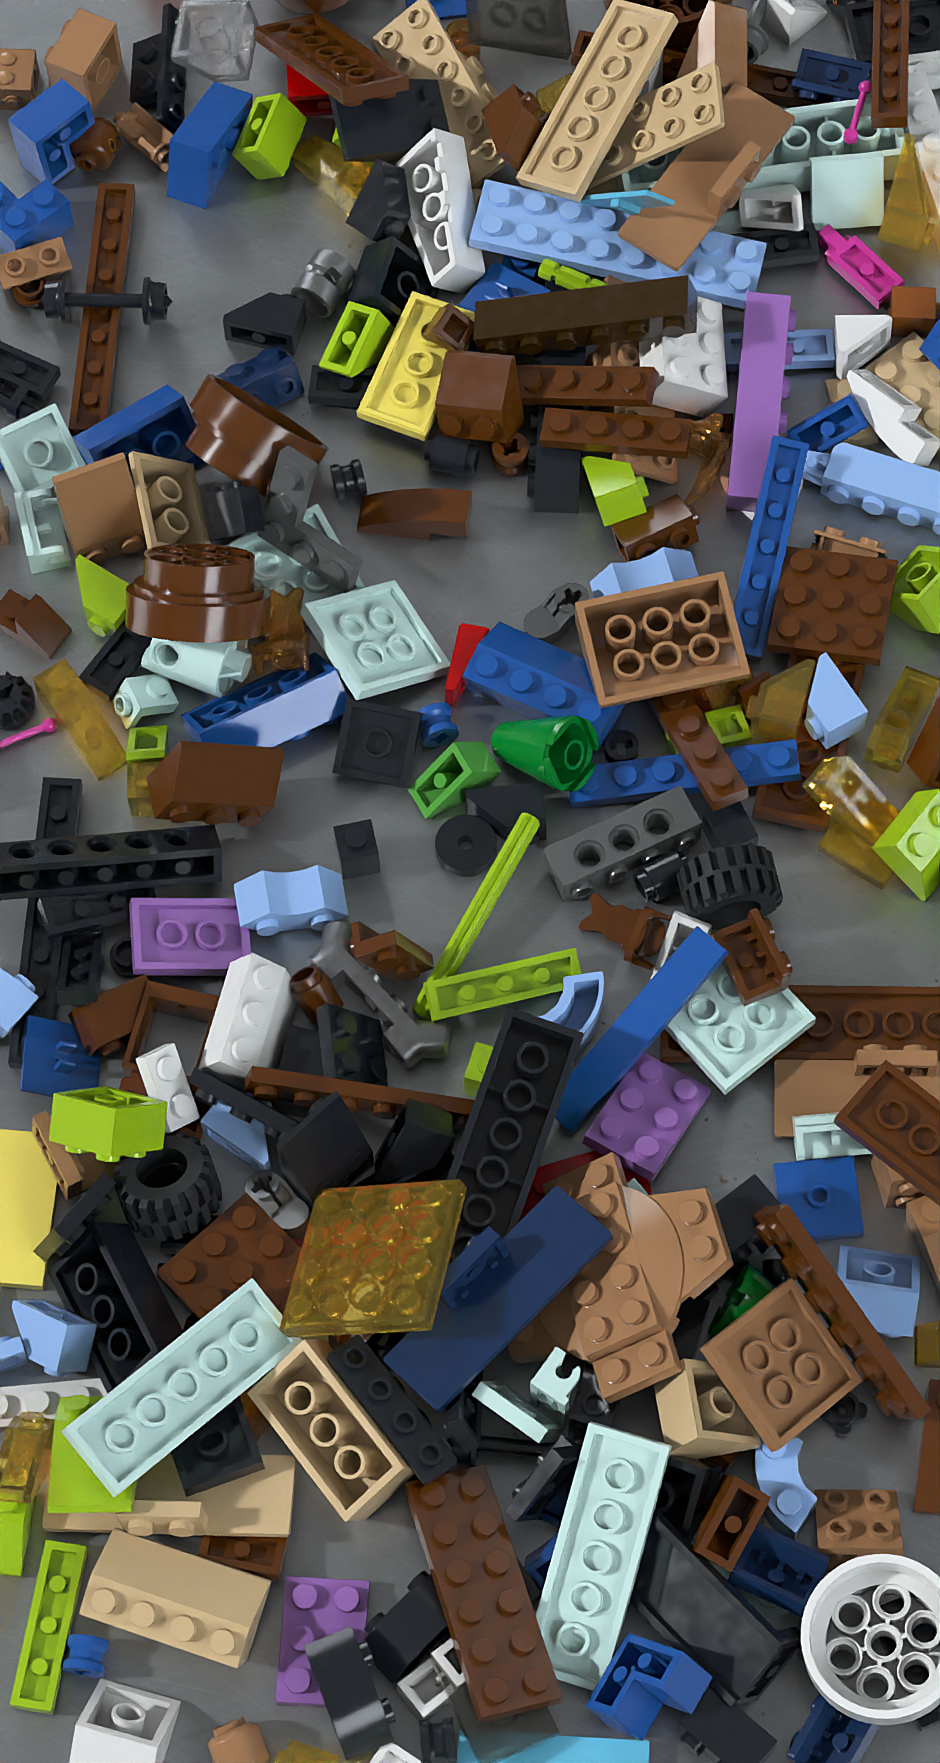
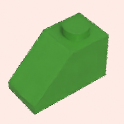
[408,742,501,819]

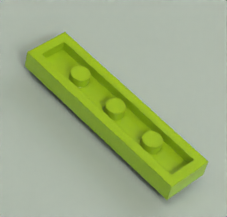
[423,947,582,1021]
[10,1539,88,1715]

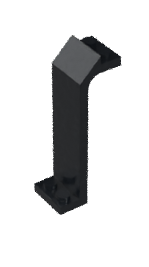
[504,1434,801,1707]

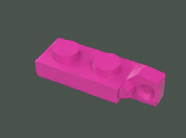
[818,224,905,310]

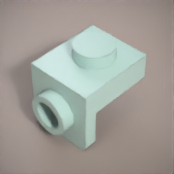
[113,674,179,729]

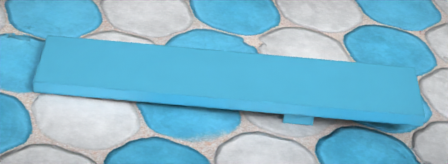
[569,190,675,215]
[456,1730,650,1763]

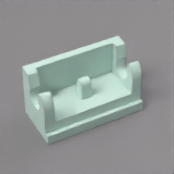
[14,489,72,574]
[792,1112,872,1161]
[530,1346,581,1427]

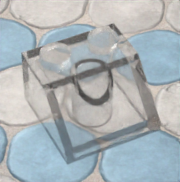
[170,0,260,82]

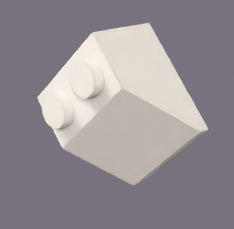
[69,1679,181,1763]

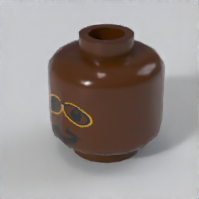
[69,117,121,172]

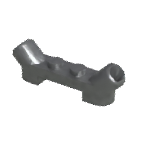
[306,921,450,1070]

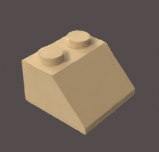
[654,1358,761,1459]

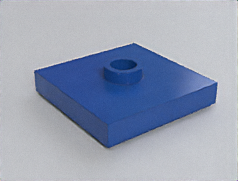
[773,1156,864,1241]

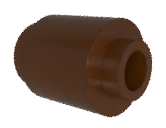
[290,965,344,1024]

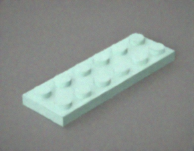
[61,1278,303,1498]
[536,1422,672,1691]

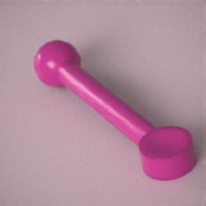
[843,81,872,144]
[0,718,57,748]

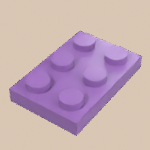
[129,898,251,976]
[582,1052,711,1182]
[275,1576,370,1708]

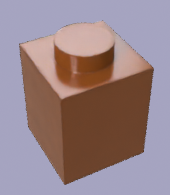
[889,286,940,338]

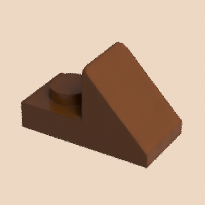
[0,589,72,659]

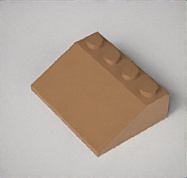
[575,571,750,709]

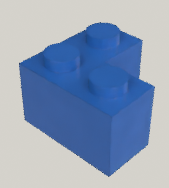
[8,79,95,184]
[0,179,74,253]
[585,1632,712,1741]

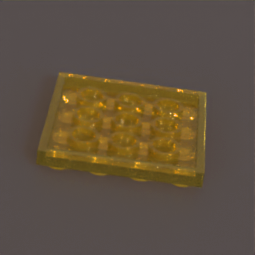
[279,1179,467,1337]

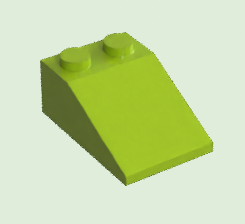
[47,1395,138,1513]

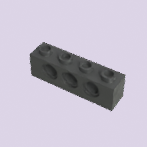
[543,785,702,902]

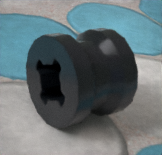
[330,458,367,501]
[419,1717,457,1763]

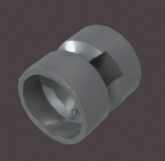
[290,249,355,318]

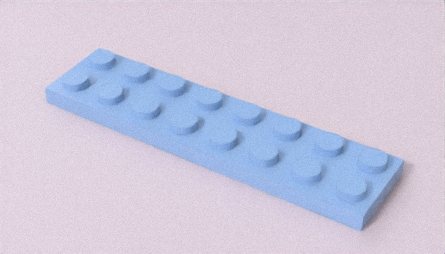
[469,179,767,309]

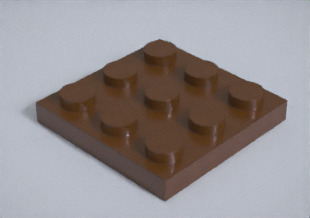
[767,546,898,666]
[156,1192,329,1321]

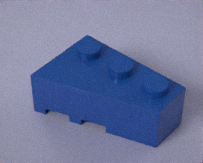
[167,81,253,210]

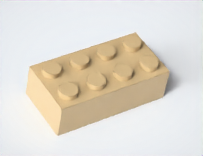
[247,1339,414,1522]

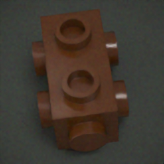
[611,493,700,562]

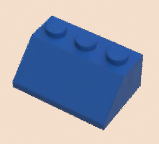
[73,384,205,491]

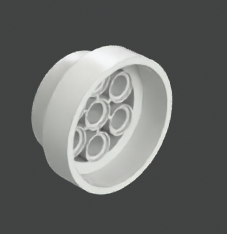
[801,1554,940,1725]

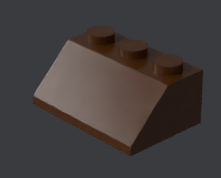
[146,741,284,827]

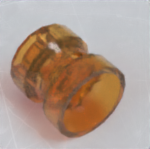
[446,18,480,61]

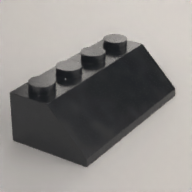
[48,1222,184,1394]

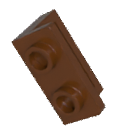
[711,908,793,1006]
[350,921,434,982]

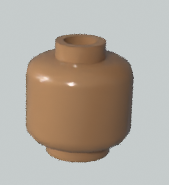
[207,1717,270,1763]

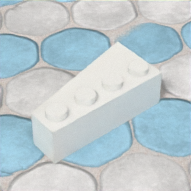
[396,128,485,294]

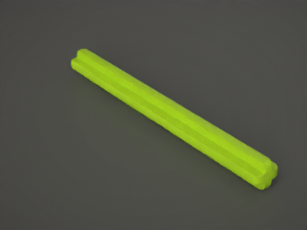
[412,812,540,1020]

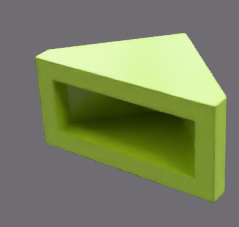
[126,725,169,783]

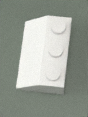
[198,953,297,1089]

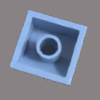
[836,1245,921,1338]

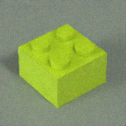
[49,1086,168,1162]

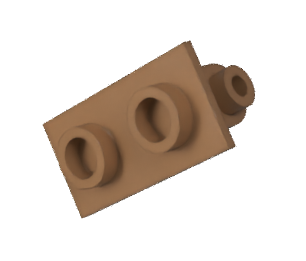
[113,102,174,173]
[0,237,73,290]
[810,526,888,558]

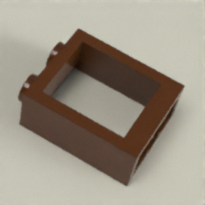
[121,980,220,1097]

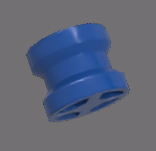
[417,702,459,748]
[62,1634,110,1678]

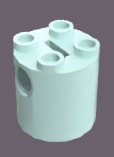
[141,638,253,698]

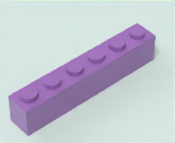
[726,291,797,512]

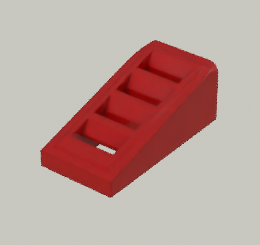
[445,623,490,707]

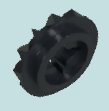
[0,671,35,729]

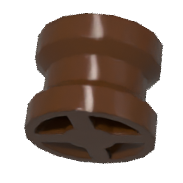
[492,432,529,478]

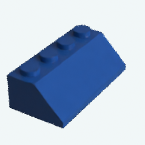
[462,621,626,750]
[180,652,348,747]

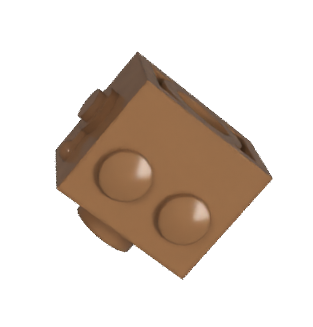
[0,48,40,110]

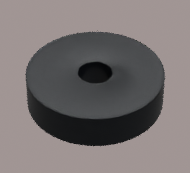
[435,814,497,877]

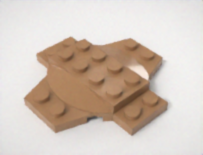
[507,1152,734,1404]

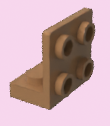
[32,1110,121,1200]
[814,1489,903,1579]

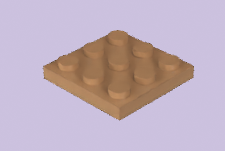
[700,1278,863,1452]

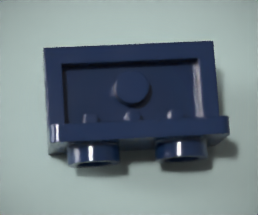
[791,48,872,103]
[216,346,305,408]
[728,1523,831,1617]
[787,1694,881,1763]

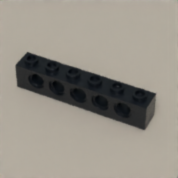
[0,825,222,901]

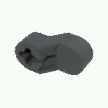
[524,583,589,645]
[244,1170,315,1240]

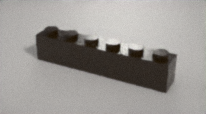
[473,275,698,355]

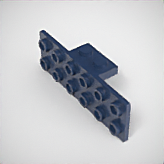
[384,1186,613,1412]

